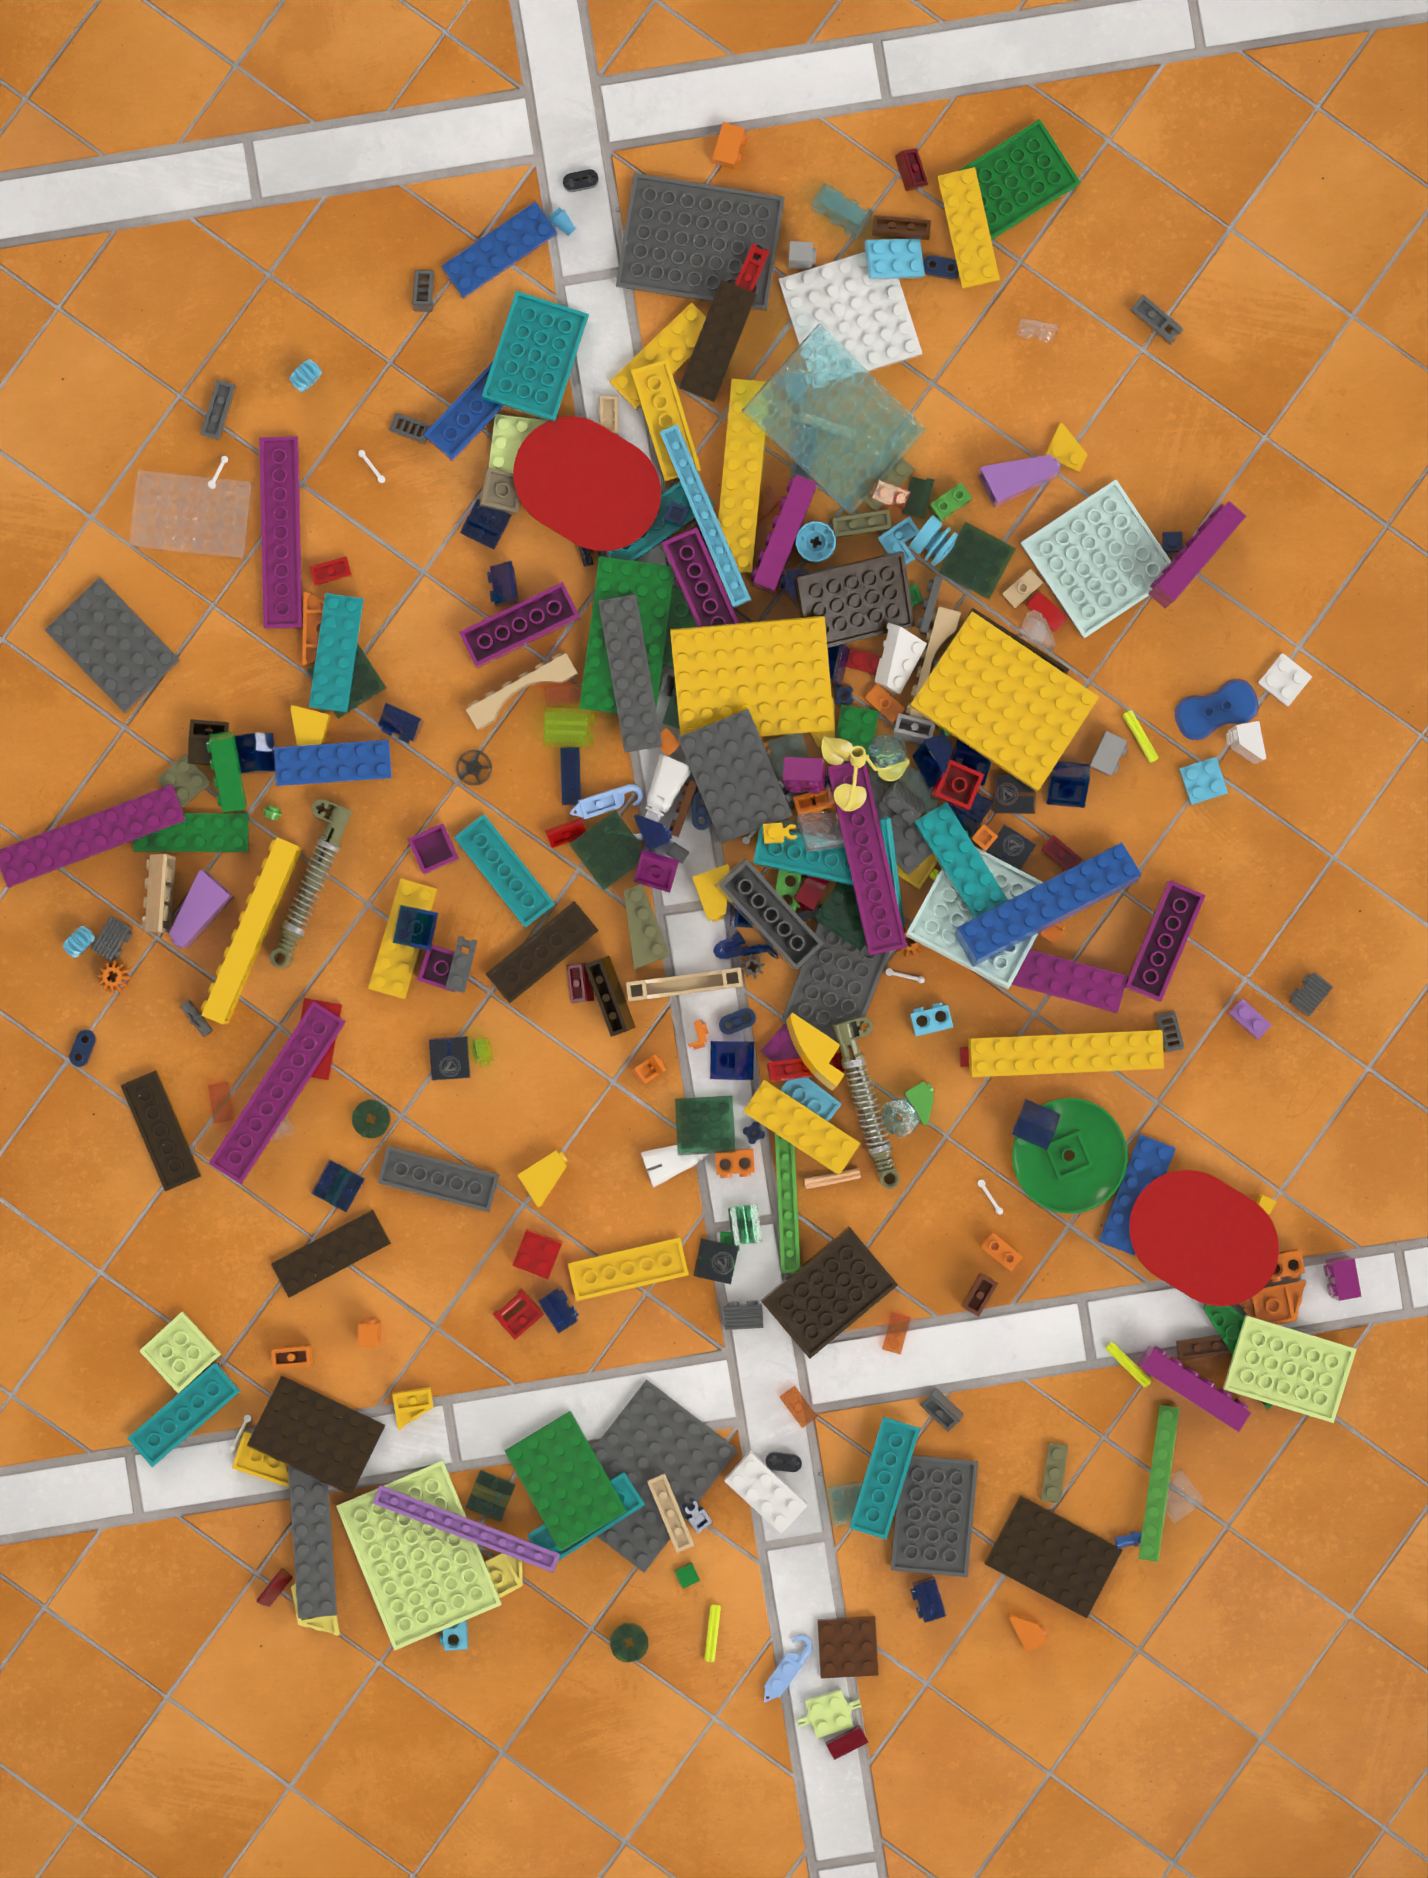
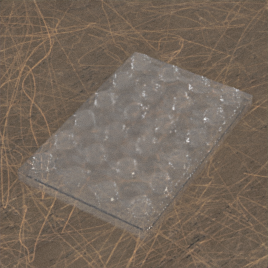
[129,470,252,559]

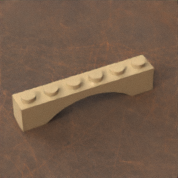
[906,607,961,721]
[466,653,578,731]
[626,967,743,1002]

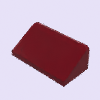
[895,148,928,191]
[793,876,829,910]
[567,963,594,1003]
[256,1568,293,1607]
[826,1725,869,1760]

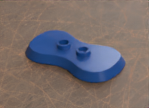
[1175,679,1259,740]

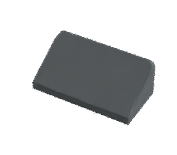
[920,1388,964,1431]

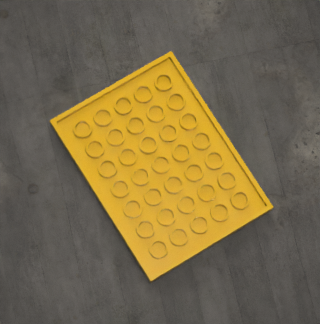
[910,611,1099,792]
[670,616,834,736]

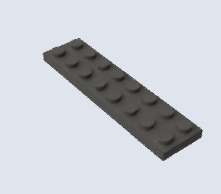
[598,594,662,753]
[288,1466,337,1619]

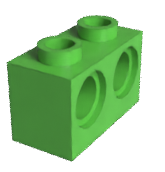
[929,482,972,522]
[775,870,804,911]

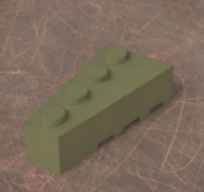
[624,884,670,970]

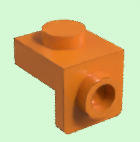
[688,1020,709,1050]
[632,1054,666,1086]

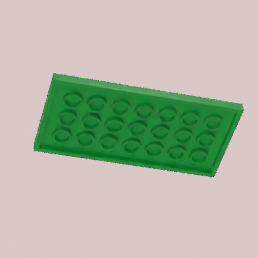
[579,557,674,714]

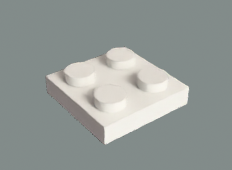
[1258,653,1312,707]

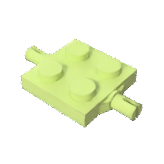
[797,1689,861,1738]

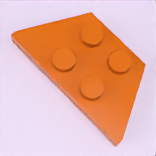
[302,592,324,666]
[1239,1279,1306,1325]

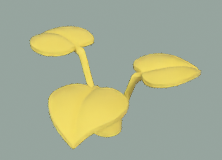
[821,736,910,811]

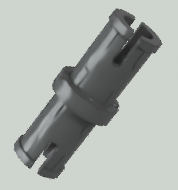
[180,1000,213,1037]

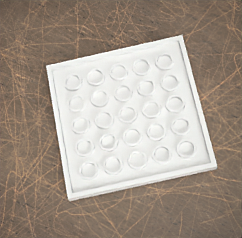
[778,252,922,389]

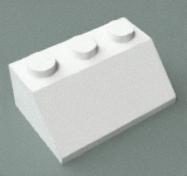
[1226,721,1266,764]

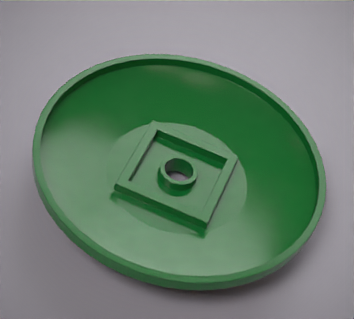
[1012,1098,1128,1214]

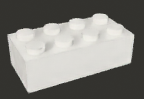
[724,1450,808,1534]

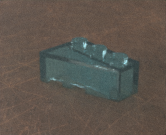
[811,183,873,238]

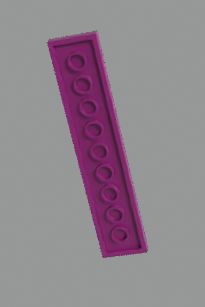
[259,436,303,629]
[827,762,907,956]
[0,784,186,888]
[209,1001,346,1184]

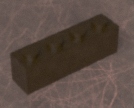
[585,956,636,1037]

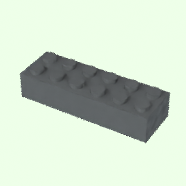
[714,859,824,970]

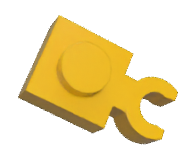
[762,823,797,844]

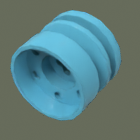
[909,515,958,567]
[796,521,836,563]

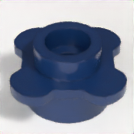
[834,686,853,705]
[743,1122,765,1144]

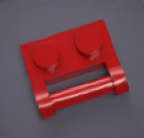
[493,1288,544,1340]

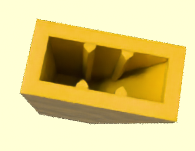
[291,705,331,746]
[692,864,729,923]
[518,1150,568,1207]

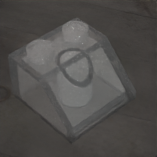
[1017,610,1056,651]

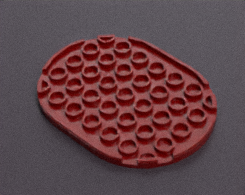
[513,416,661,551]
[1129,1170,1279,1306]

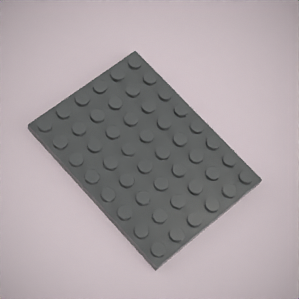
[616,173,785,311]
[593,1379,738,1572]

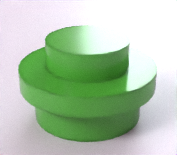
[263,804,282,820]

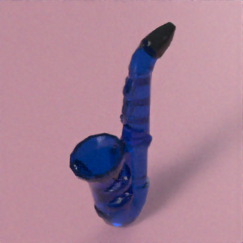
[713,930,778,959]

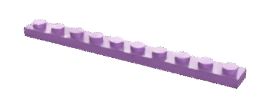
[373,1485,560,1572]

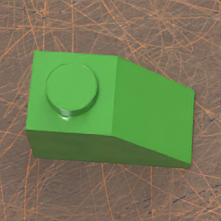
[904,1081,935,1126]

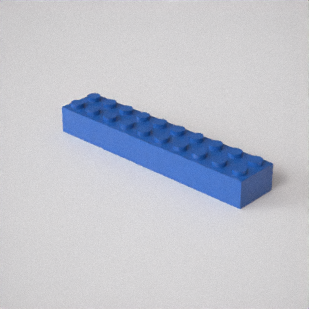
[954,842,1142,967]

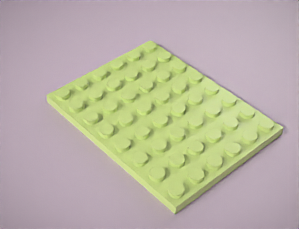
[336,1460,502,1651]

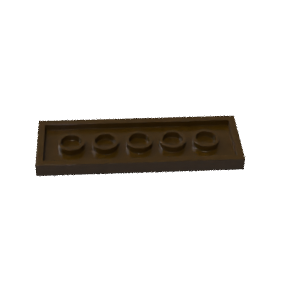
[679,280,757,402]
[486,901,599,1003]
[120,1070,201,1191]
[271,1209,391,1298]

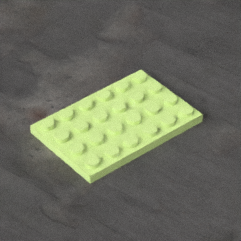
[1223,1315,1356,1423]

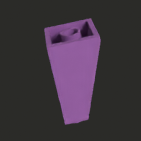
[978,455,1061,508]
[169,870,235,948]

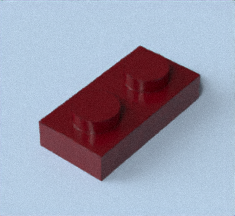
[1040,835,1082,871]

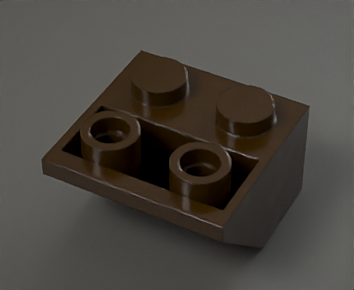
[188,719,230,765]

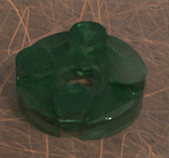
[352,1100,391,1138]
[610,1623,648,1663]

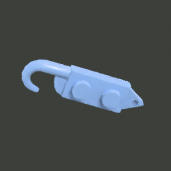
[569,784,643,819]
[764,1635,812,1702]

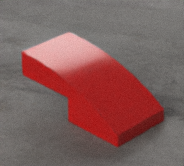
[1025,591,1068,632]

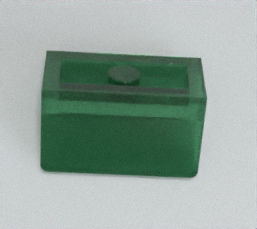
[902,477,934,519]
[728,1204,762,1246]

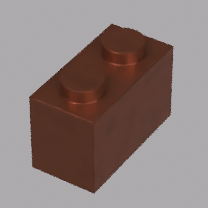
[961,1273,998,1317]

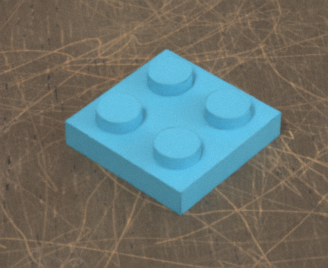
[1179,757,1228,805]

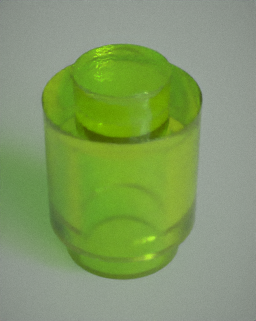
[471,1038,494,1067]

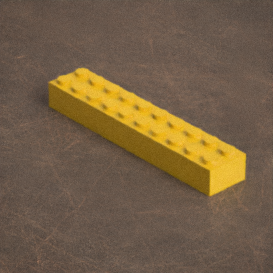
[714,379,771,575]
[201,837,303,1024]
[968,1030,1164,1077]

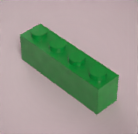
[207,731,247,812]

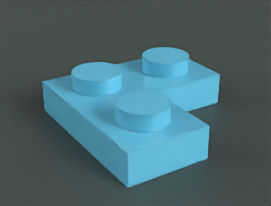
[877,516,919,565]

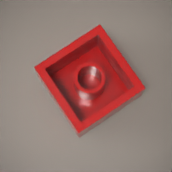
[930,759,984,811]
[512,1228,563,1279]

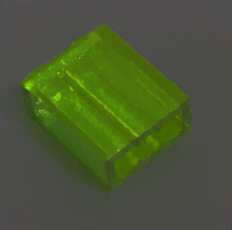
[543,707,595,749]

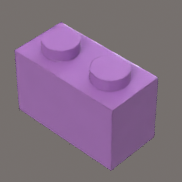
[1227,999,1271,1039]

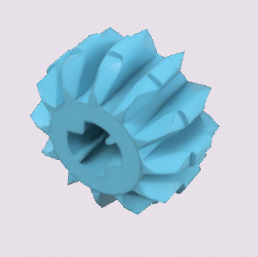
[289,359,322,392]
[62,926,95,958]

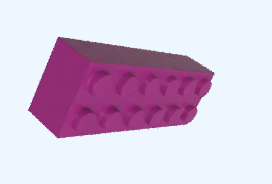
[751,475,817,595]
[1148,501,1246,608]
[661,528,739,627]
[459,582,580,669]
[1125,880,1206,1002]
[1011,950,1128,1013]
[1137,1346,1251,1432]

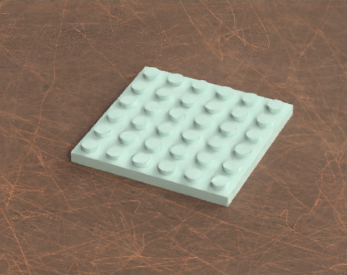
[1020,480,1171,639]
[905,847,1044,990]

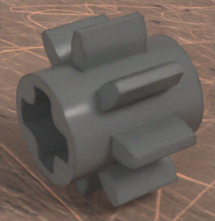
[741,955,765,979]

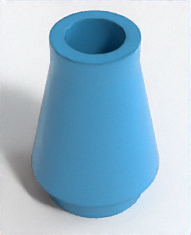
[549,207,576,236]

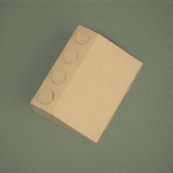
[142,854,176,933]

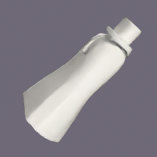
[644,754,692,823]
[640,1140,710,1188]

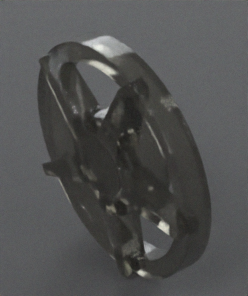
[456,750,492,786]

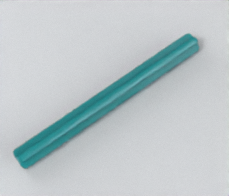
[880,817,905,928]

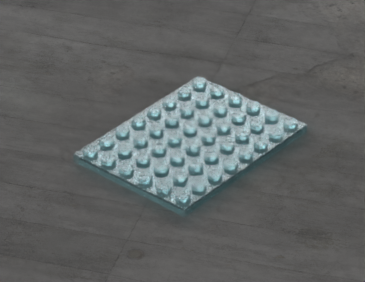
[741,324,926,515]

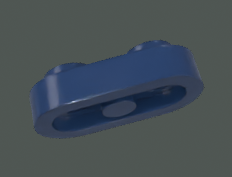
[923,256,959,280]
[692,792,711,830]
[719,1008,756,1035]
[69,1030,96,1067]

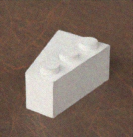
[875,623,927,694]

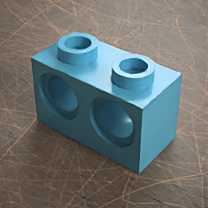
[910,1002,953,1036]
[440,1620,468,1651]

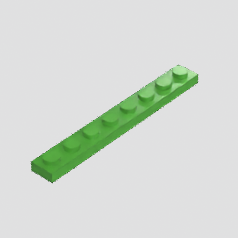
[775,1133,800,1273]
[1138,1405,1180,1562]

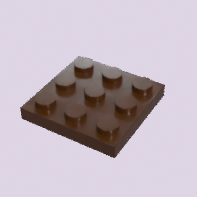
[817,1616,878,1679]

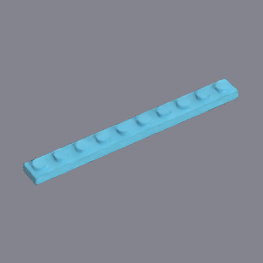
[660,424,751,608]

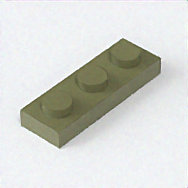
[862,457,915,511]
[832,509,892,538]
[1040,1442,1068,1503]

